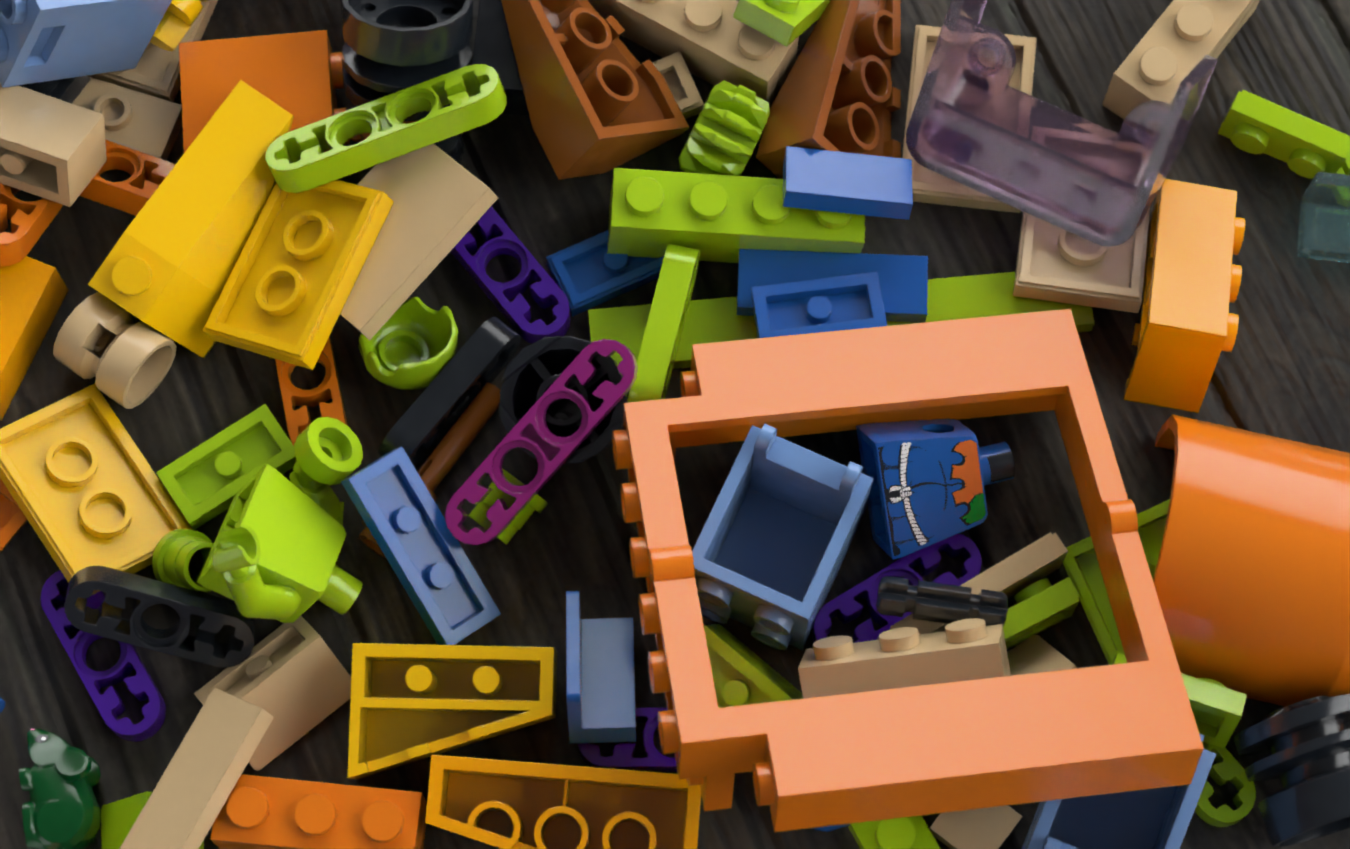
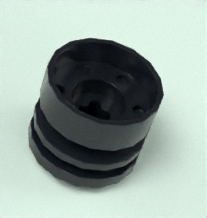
[341,0,473,121]
[1233,694,1350,848]

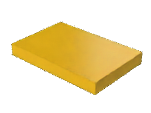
[202,180,394,370]
[0,384,193,596]

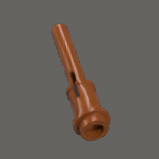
[359,383,500,559]

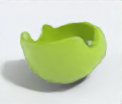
[358,296,458,390]

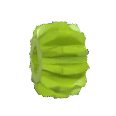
[679,80,770,176]

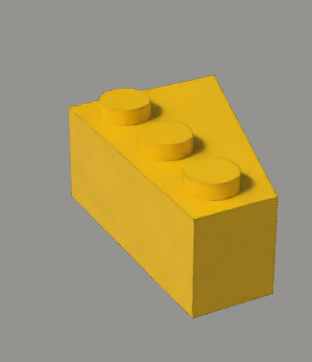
[347,643,557,780]

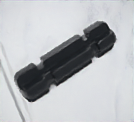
[876,576,1008,626]

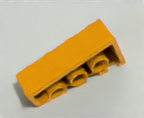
[425,754,701,849]

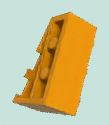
[1124,178,1245,413]

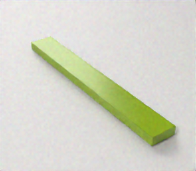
[588,272,1094,369]

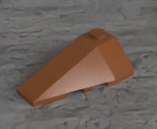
[501,0,689,180]
[756,0,901,179]

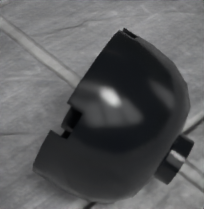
[499,336,628,464]

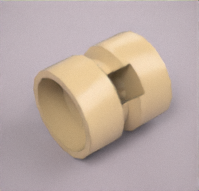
[53,292,176,409]

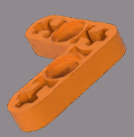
[0,140,175,267]

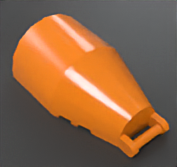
[1153,414,1350,706]

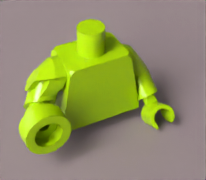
[197,417,363,623]

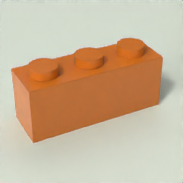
[210,774,427,849]

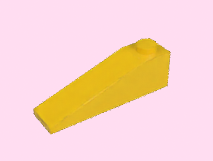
[88,80,294,358]

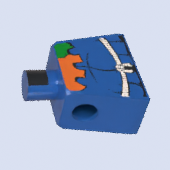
[856,418,1015,559]

